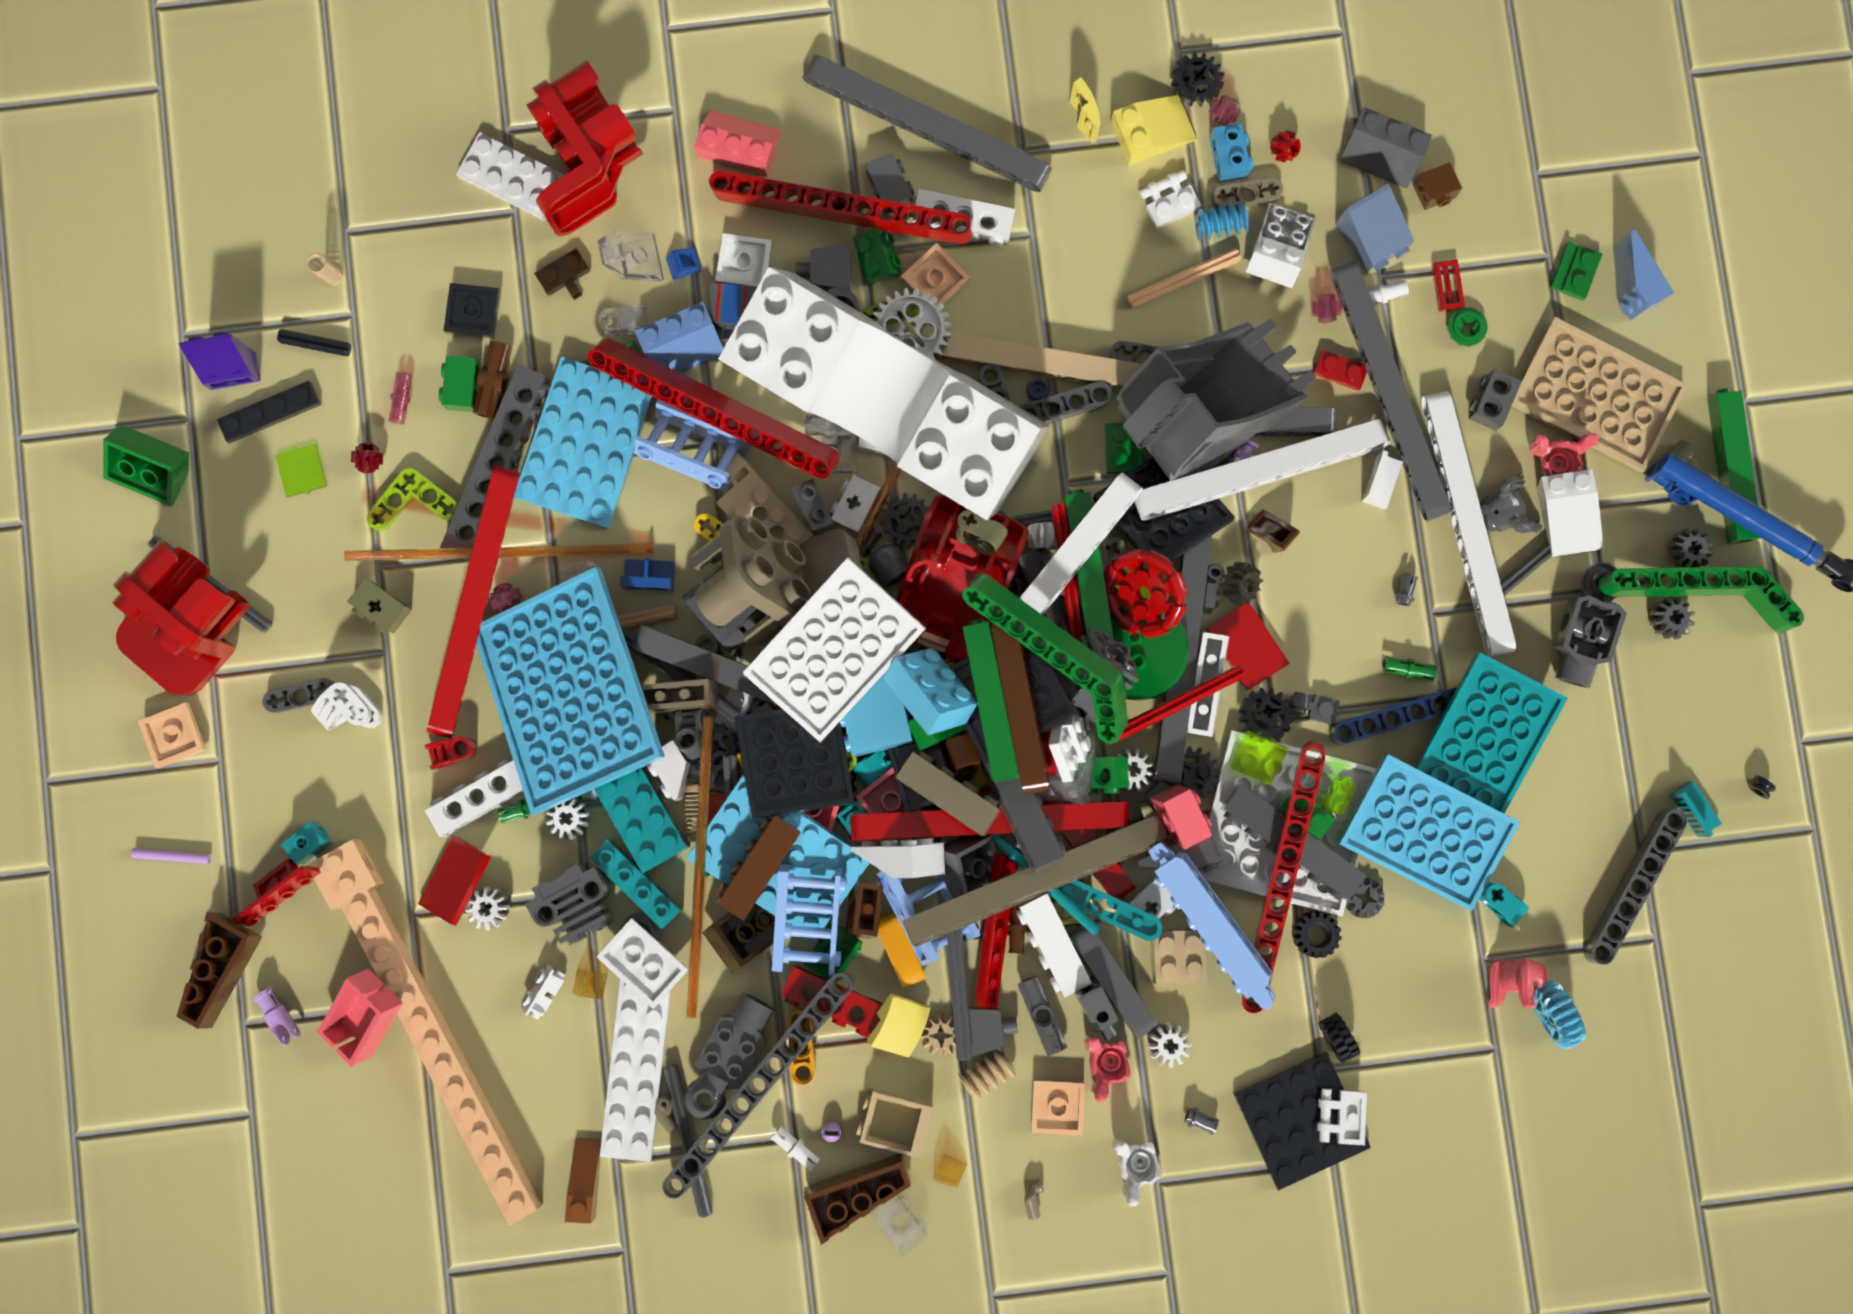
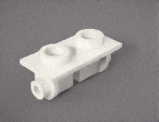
[521,963,565,1019]

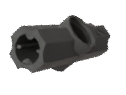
[1017,975,1068,1056]

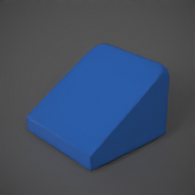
[666,248,701,280]

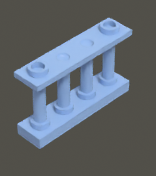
[634,399,750,492]
[772,864,846,975]
[875,871,981,966]

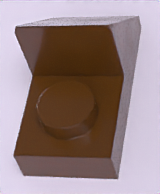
[1247,509,1300,553]

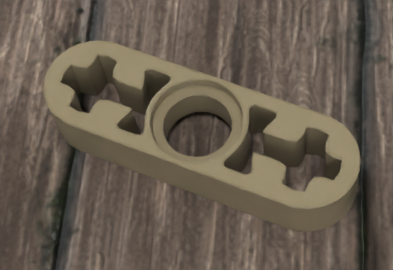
[1211,177,1283,209]

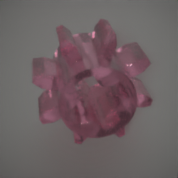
[1209,95,1241,126]
[1311,294,1342,323]
[490,583,522,613]

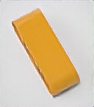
[878,912,926,989]
[787,1008,816,1085]

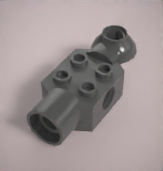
[1553,562,1627,688]
[684,993,774,1120]

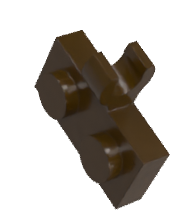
[534,248,590,300]

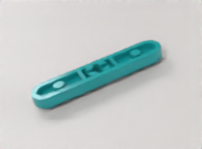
[1046,880,1163,941]

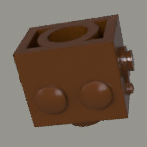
[1413,162,1462,210]

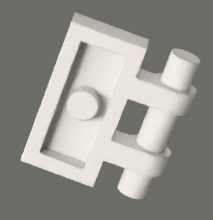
[1139,170,1201,230]
[1317,1088,1367,1145]

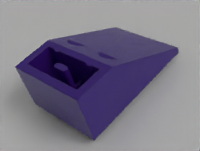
[179,332,260,390]

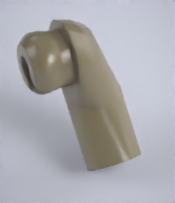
[654,1095,677,1133]
[1024,1179,1044,1220]

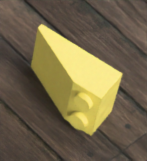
[1110,95,1197,166]

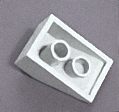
[1537,469,1604,557]

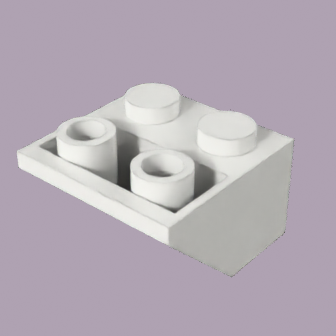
[647,740,692,801]

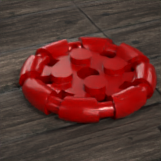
[1104,549,1187,638]

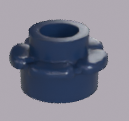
[1026,378,1050,401]

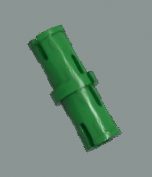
[1383,656,1437,681]

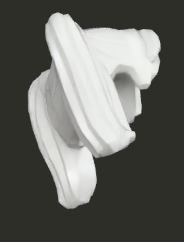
[1112,1138,1161,1206]

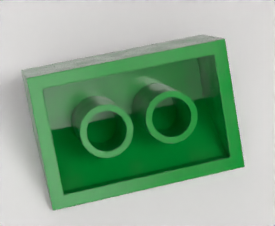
[103,424,189,506]

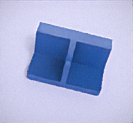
[620,558,675,591]

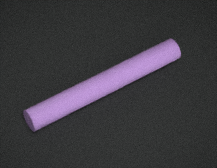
[131,848,211,864]

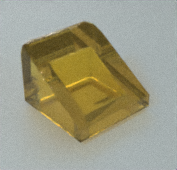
[573,969,607,999]
[933,1153,967,1188]

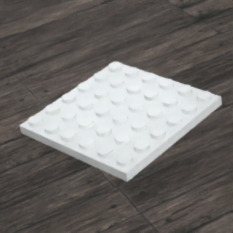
[1200,730,1376,917]

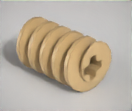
[958,1048,1016,1100]

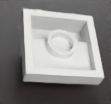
[1049,707,1091,782]

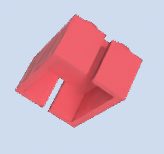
[317,968,403,1067]

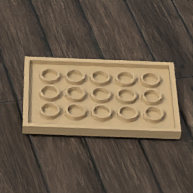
[1512,317,1688,473]

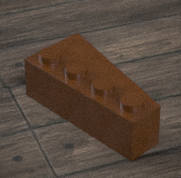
[716,815,801,921]
[176,912,262,1029]
[804,1153,911,1245]

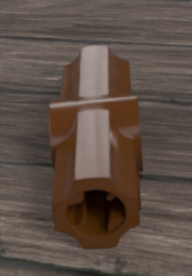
[473,341,512,419]

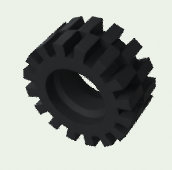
[1292,911,1342,958]
[1318,1013,1361,1064]

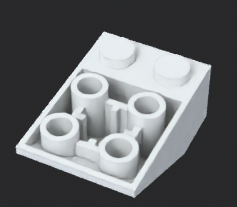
[1246,202,1315,288]
[851,838,945,878]

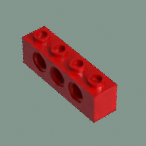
[781,965,884,1038]

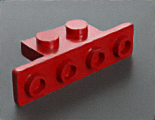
[232,858,321,926]

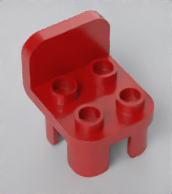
[526,60,643,236]
[896,495,1029,661]
[113,539,251,696]

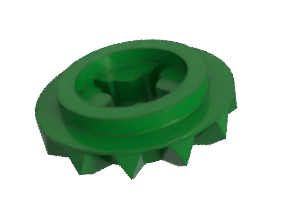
[1447,307,1488,347]

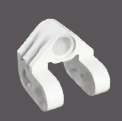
[311,682,382,731]

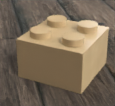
[1150,929,1207,984]

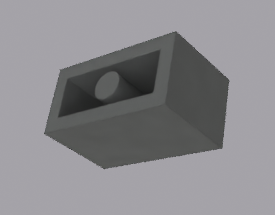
[865,152,914,215]

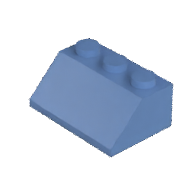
[635,302,723,373]

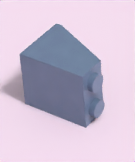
[1335,183,1414,273]

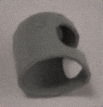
[868,544,909,589]

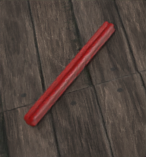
[1052,503,1085,643]
[1110,665,1245,745]

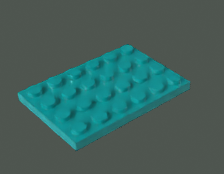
[1414,651,1568,814]

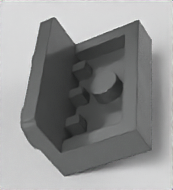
[791,478,833,536]

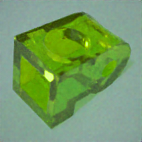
[1315,776,1355,816]

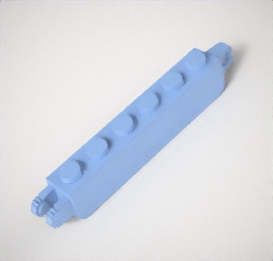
[1149,841,1275,1010]

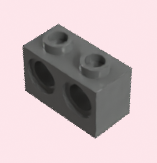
[1469,369,1522,431]

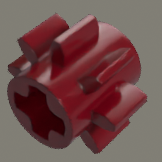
[351,442,384,473]

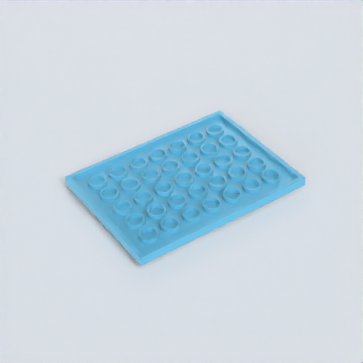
[476,567,665,815]

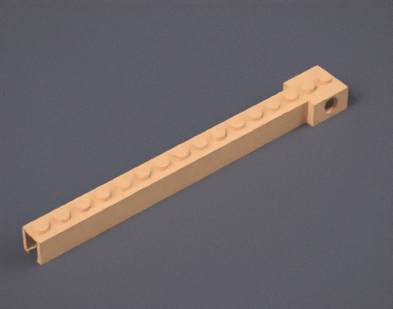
[307,839,542,1226]

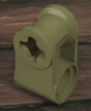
[956,511,1008,555]

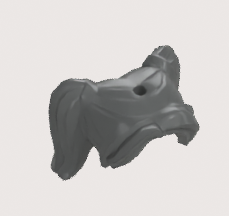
[1480,474,1542,533]

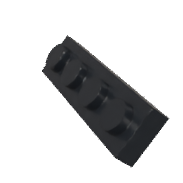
[217,381,321,444]

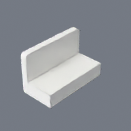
[1362,450,1403,509]

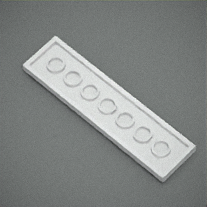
[600,954,675,1162]

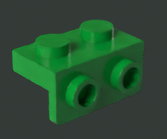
[853,228,902,285]
[804,922,863,983]

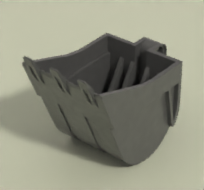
[1117,319,1316,481]

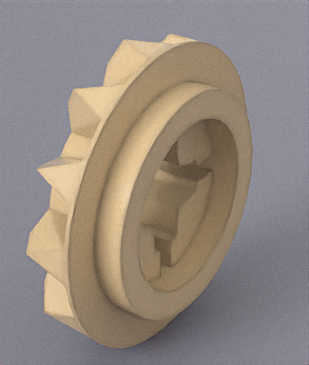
[921,1014,956,1056]

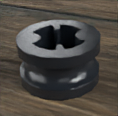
[1748,775,1776,799]

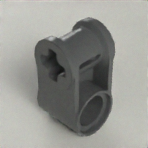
[675,708,706,759]

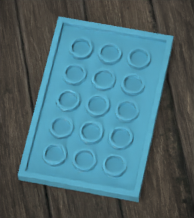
[514,356,653,529]
[1337,753,1521,911]
[686,774,869,941]

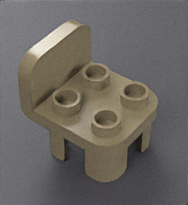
[691,515,862,647]

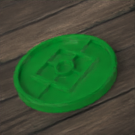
[1110,605,1189,701]

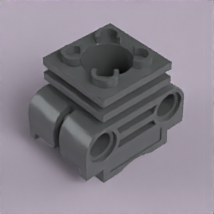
[681,565,765,656]
[1053,627,1139,719]
[525,863,614,945]

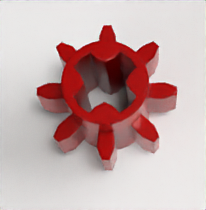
[1270,130,1301,163]

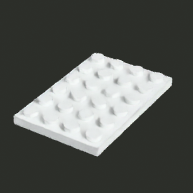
[743,557,926,742]

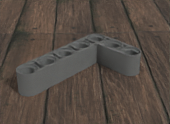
[979,364,1112,424]

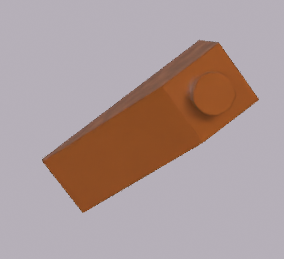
[565,1138,602,1224]

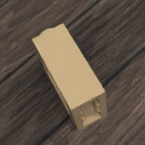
[856,1089,933,1159]

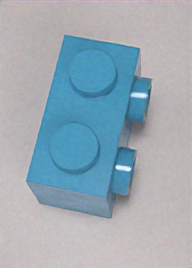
[1209,123,1253,183]

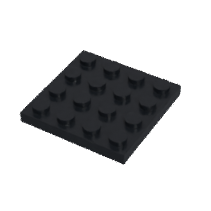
[1093,457,1235,562]
[949,645,1078,765]
[734,709,854,820]
[1233,1052,1371,1191]

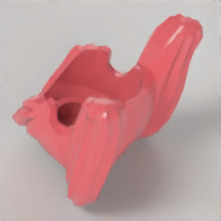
[1529,433,1599,476]
[1488,957,1549,1008]
[1084,1035,1131,1102]

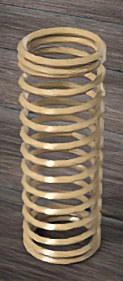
[307,253,344,286]
[684,784,705,842]

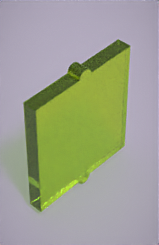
[275,444,327,498]
[1230,730,1289,786]

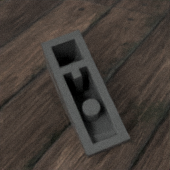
[1137,836,1223,873]

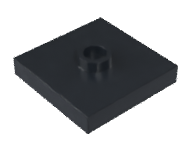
[443,283,501,338]

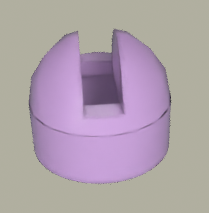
[821,1121,842,1143]

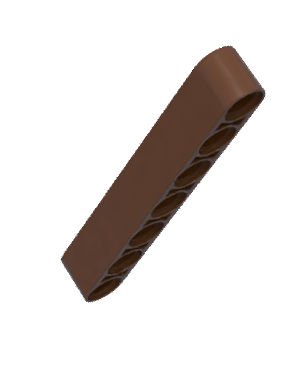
[990,621,1051,795]

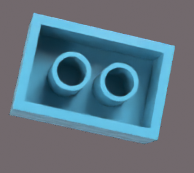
[883,648,978,735]

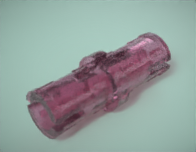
[388,372,412,424]

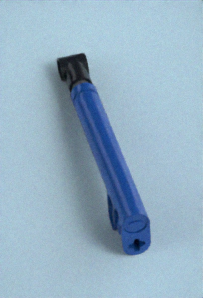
[1644,452,1853,592]

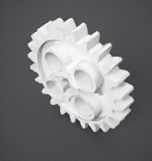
[873,288,952,360]

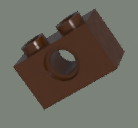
[942,733,981,783]
[845,882,883,939]

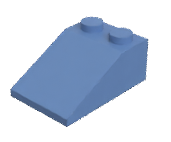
[1613,229,1674,321]

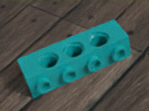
[589,839,683,929]

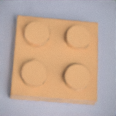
[901,243,970,306]
[138,702,206,768]
[1031,1079,1085,1135]

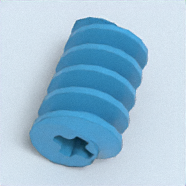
[1195,203,1249,241]

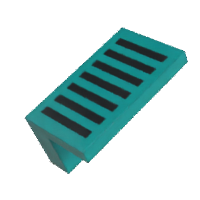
[1669,781,1722,837]

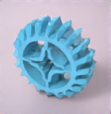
[1534,980,1586,1050]

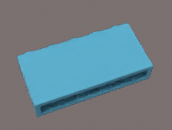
[840,670,915,757]

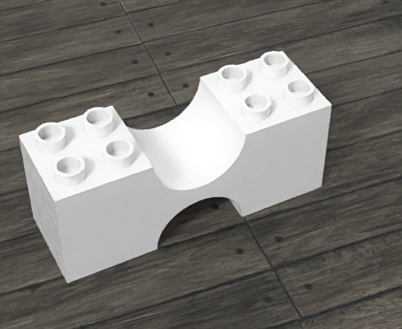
[718,267,1050,520]

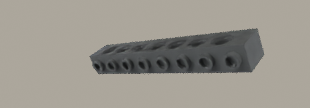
[440,364,550,561]

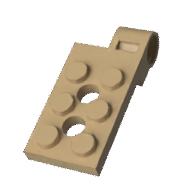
[716,452,812,546]

